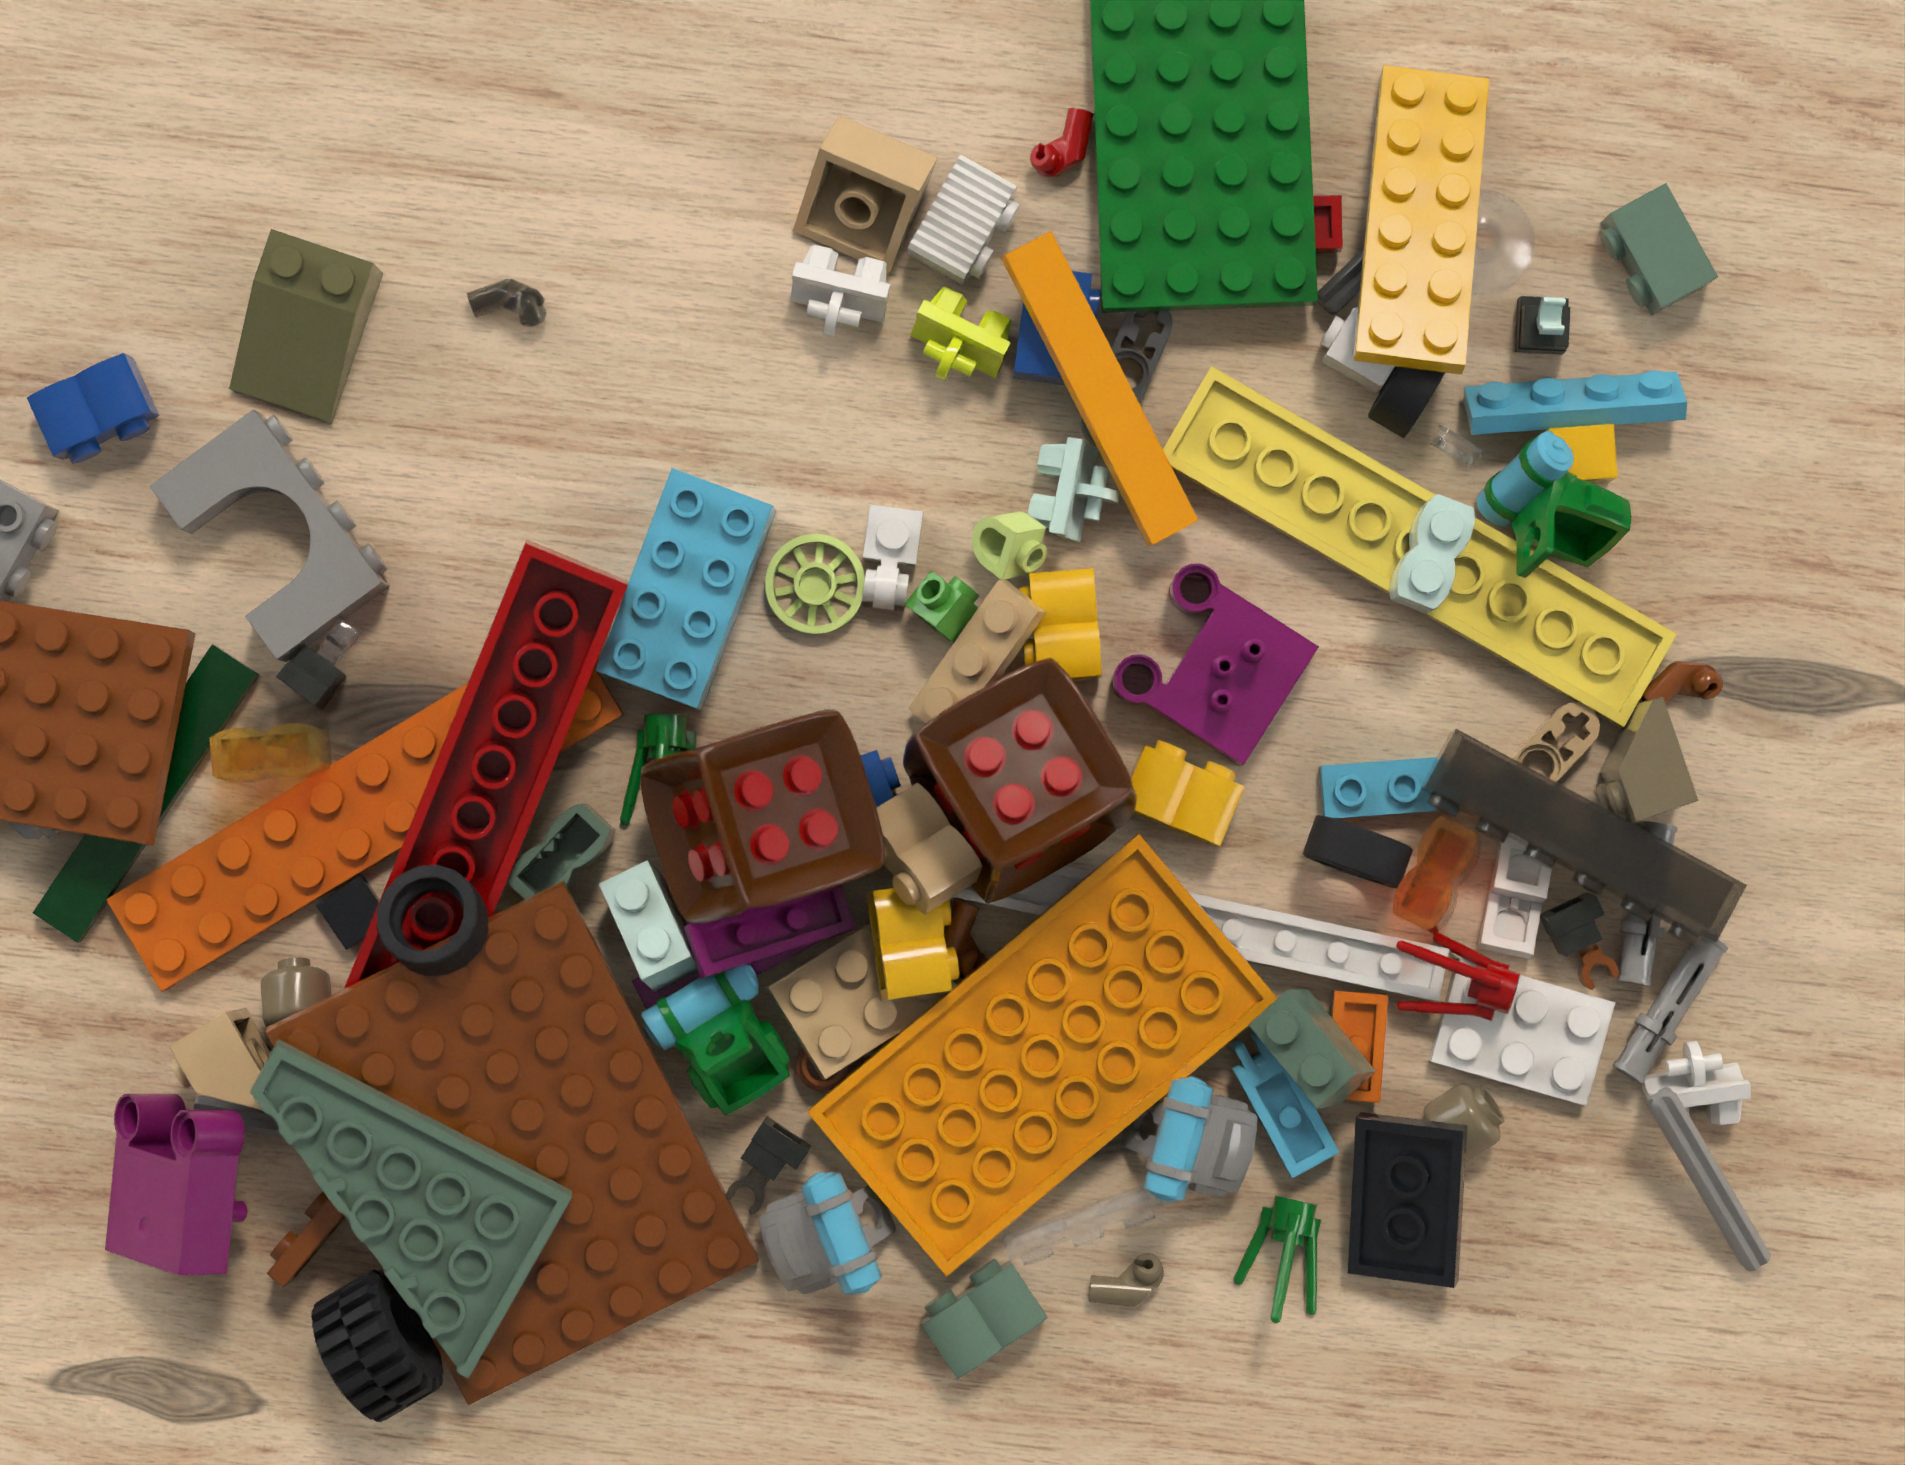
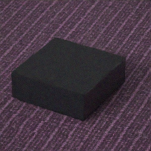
[316,875,380,950]

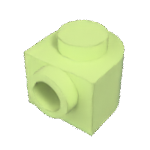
[972,511,1047,580]

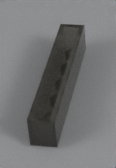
[1420,729,1747,948]

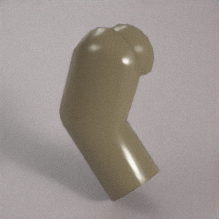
[1089,1253,1164,1306]

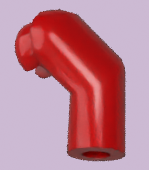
[1030,108,1094,177]

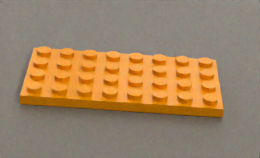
[807,832,1278,1277]

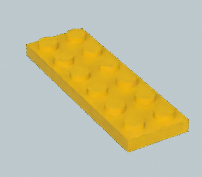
[1353,65,1489,375]

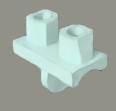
[1028,437,1120,542]

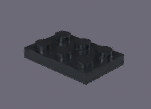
[1348,1112,1468,1288]

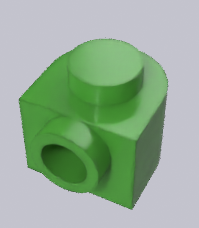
[904,571,979,644]

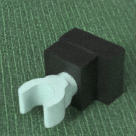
[1515,296,1571,354]

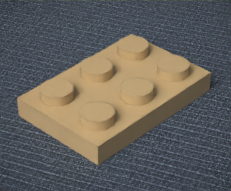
[766,923,956,1080]

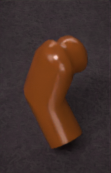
[944,899,987,979]

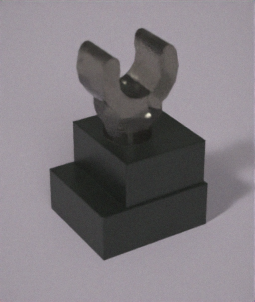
[726,1116,811,1215]

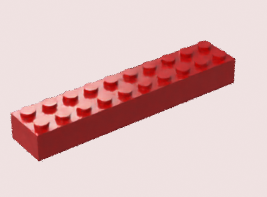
[344,539,628,989]

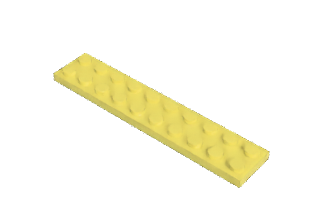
[1163,366,1677,728]

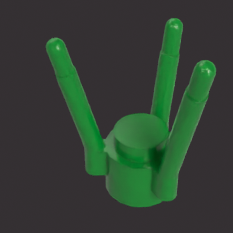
[620,714,696,825]
[1233,1195,1321,1323]

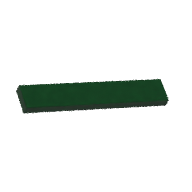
[33,644,260,943]

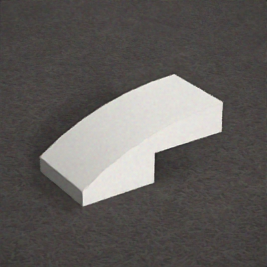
[1477,836,1556,959]

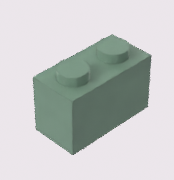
[1600,183,1718,316]
[1249,989,1376,1109]

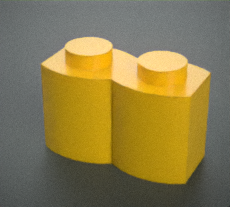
[1019,568,1102,680]
[1130,740,1245,847]
[867,888,959,1001]

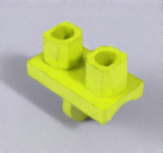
[910,286,1012,381]

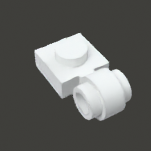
[863,505,923,610]

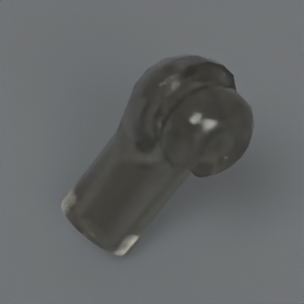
[467,279,547,327]

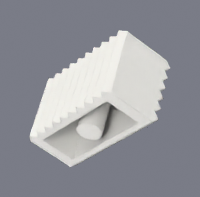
[908,155,1021,286]

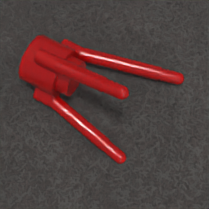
[1396,932,1521,1021]

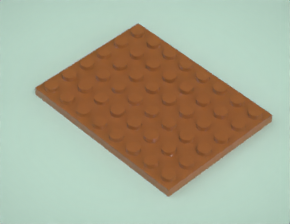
[266,881,759,1405]

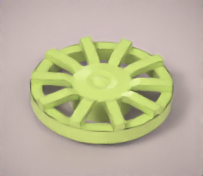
[765,534,865,635]

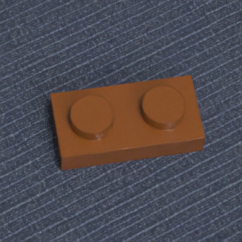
[267,1191,346,1287]

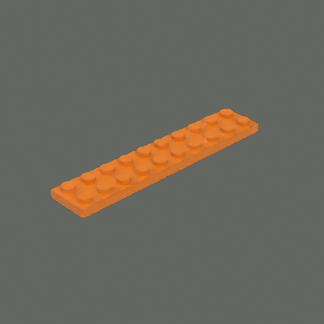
[106,667,625,992]

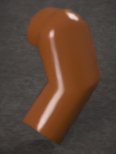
[1641,661,1723,704]

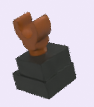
[1540,892,1619,990]

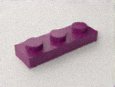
[684,885,856,979]

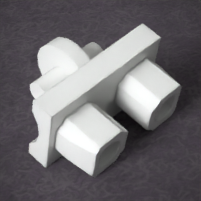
[790,245,890,337]
[1642,1041,1751,1125]

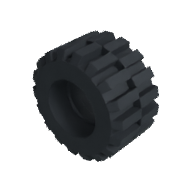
[311,1269,443,1422]

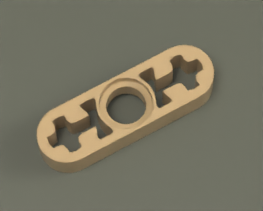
[1475,702,1600,829]

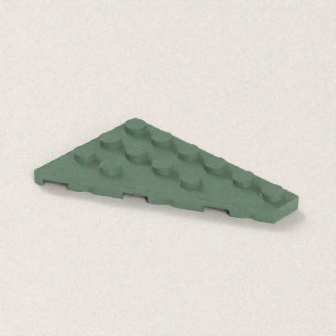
[250,1039,572,1379]

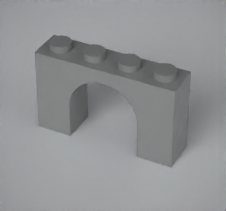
[149,409,389,662]

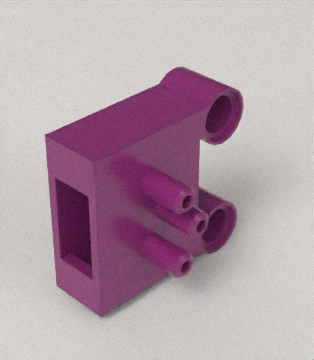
[1112,563,1319,766]
[105,1094,248,1276]

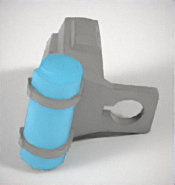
[1123,1076,1258,1202]
[758,1172,896,1295]

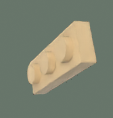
[908,579,1046,723]

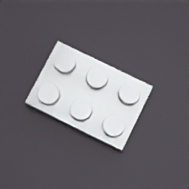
[1428,957,1616,1106]

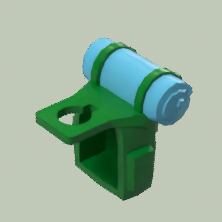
[1476,431,1632,578]
[641,965,790,1116]

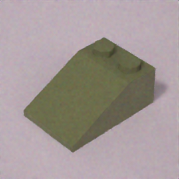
[229,229,383,424]

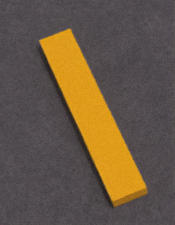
[1000,231,1198,546]

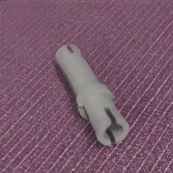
[1616,821,1677,986]
[1612,930,1728,1084]

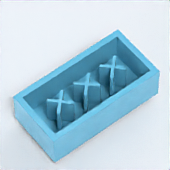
[595,468,776,711]

